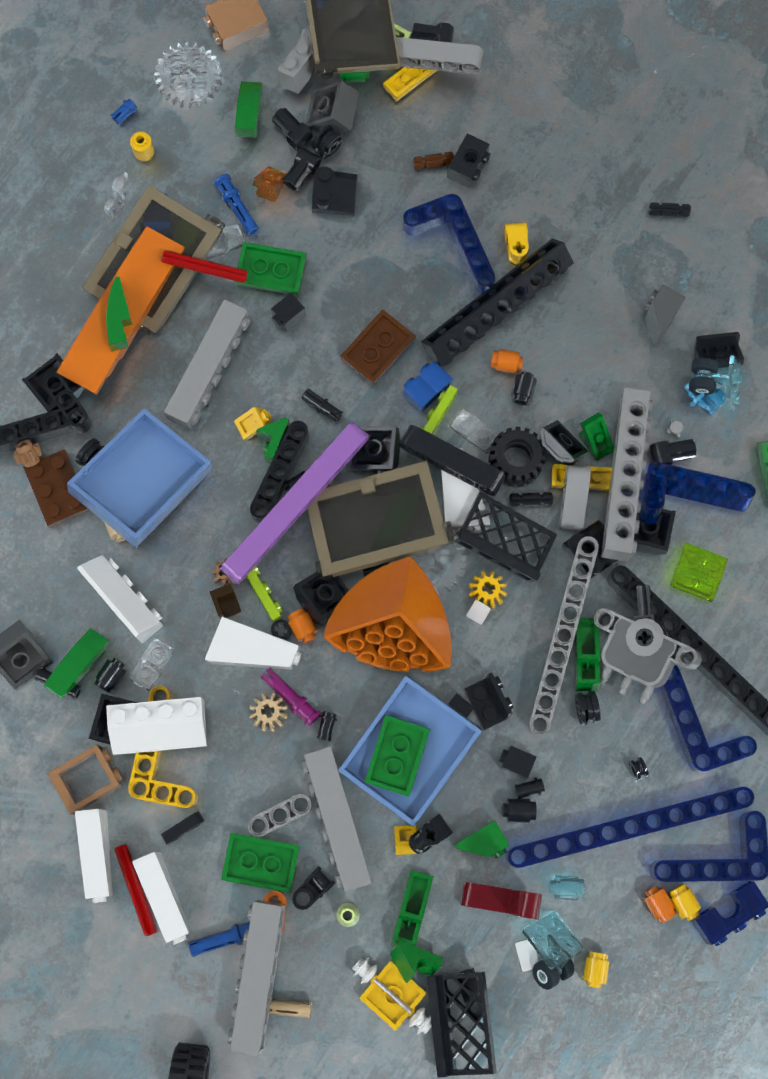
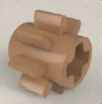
[13,440,42,467]
[211,558,236,586]

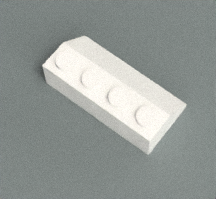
[77,555,163,644]
[106,697,207,755]

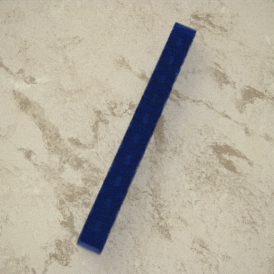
[506,787,755,868]

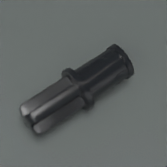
[302,389,344,424]

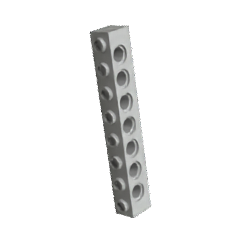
[601,387,653,562]

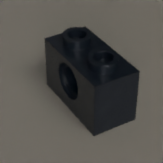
[447,133,491,188]

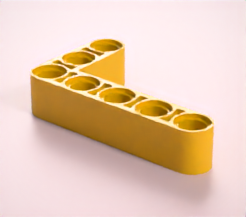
[128,686,198,809]

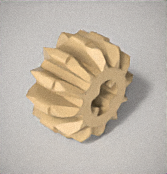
[249,693,288,732]

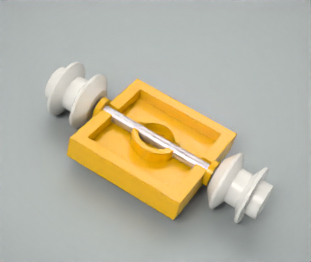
[352,957,432,1034]

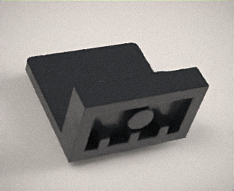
[464,672,514,731]

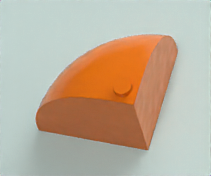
[323,556,452,672]

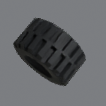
[488,426,546,487]
[168,1042,210,1079]

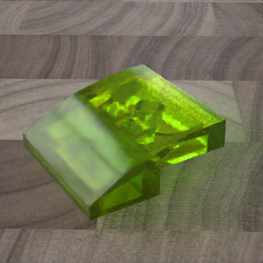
[670,542,728,603]

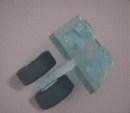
[689,356,743,411]
[522,911,584,990]

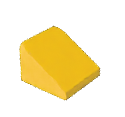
[394,825,418,855]

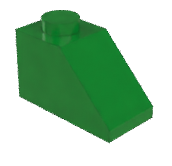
[454,821,510,859]

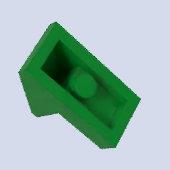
[579,412,614,461]
[256,418,290,464]
[390,940,443,983]

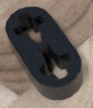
[161,811,205,845]

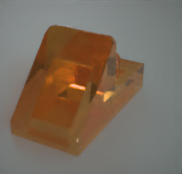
[253,166,287,202]

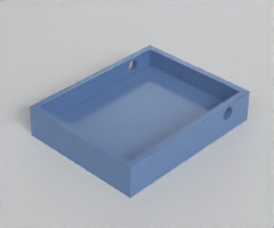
[67,408,212,547]
[338,675,483,827]

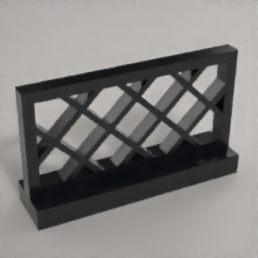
[453,492,557,583]
[426,971,497,1078]

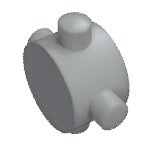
[666,419,685,438]

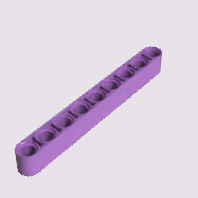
[220,421,370,584]

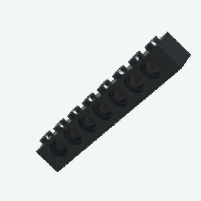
[420,238,574,367]

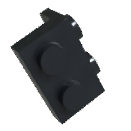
[694,332,744,368]

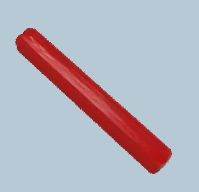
[161,250,248,283]
[114,844,157,936]

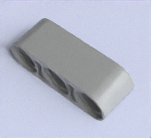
[559,465,591,531]
[248,794,312,837]

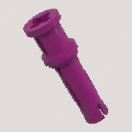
[261,668,322,728]

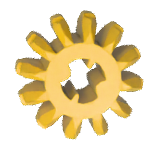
[469,571,507,609]

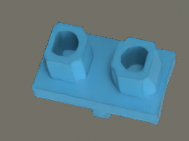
[684,374,726,415]

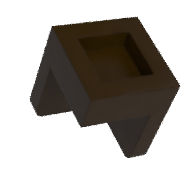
[209,583,241,620]

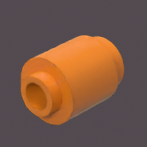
[491,349,523,374]
[287,608,318,644]
[643,885,676,923]

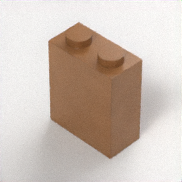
[204,0,269,51]

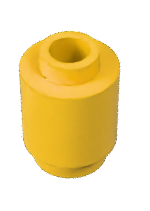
[130,132,154,161]
[669,883,701,921]
[583,951,610,989]

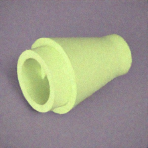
[336,903,360,927]

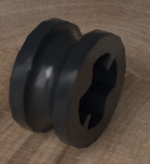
[271,619,292,640]
[629,757,649,780]

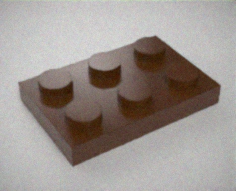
[340,309,416,386]
[23,449,90,528]

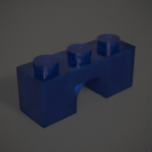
[691,881,768,946]

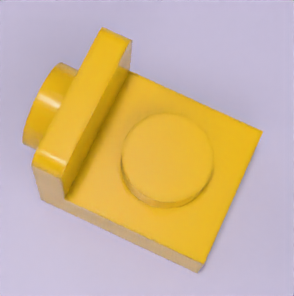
[234,407,272,440]

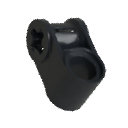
[409,813,453,854]
[292,866,335,910]

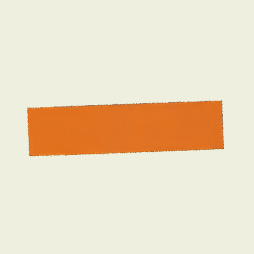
[57,226,185,395]

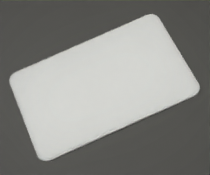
[466,600,491,625]
[515,939,539,972]

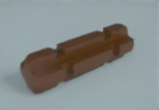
[413,151,454,170]

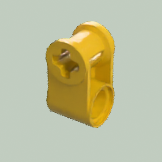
[504,222,529,265]

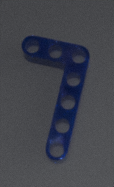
[403,194,496,294]
[639,462,756,524]
[659,665,757,773]
[650,811,768,882]

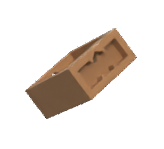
[47,744,123,815]

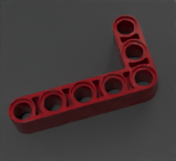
[461,882,542,920]

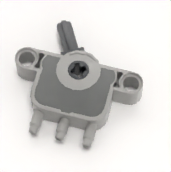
[594,584,702,705]

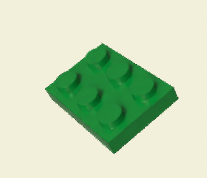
[234,242,307,296]
[365,714,430,797]
[221,833,300,893]

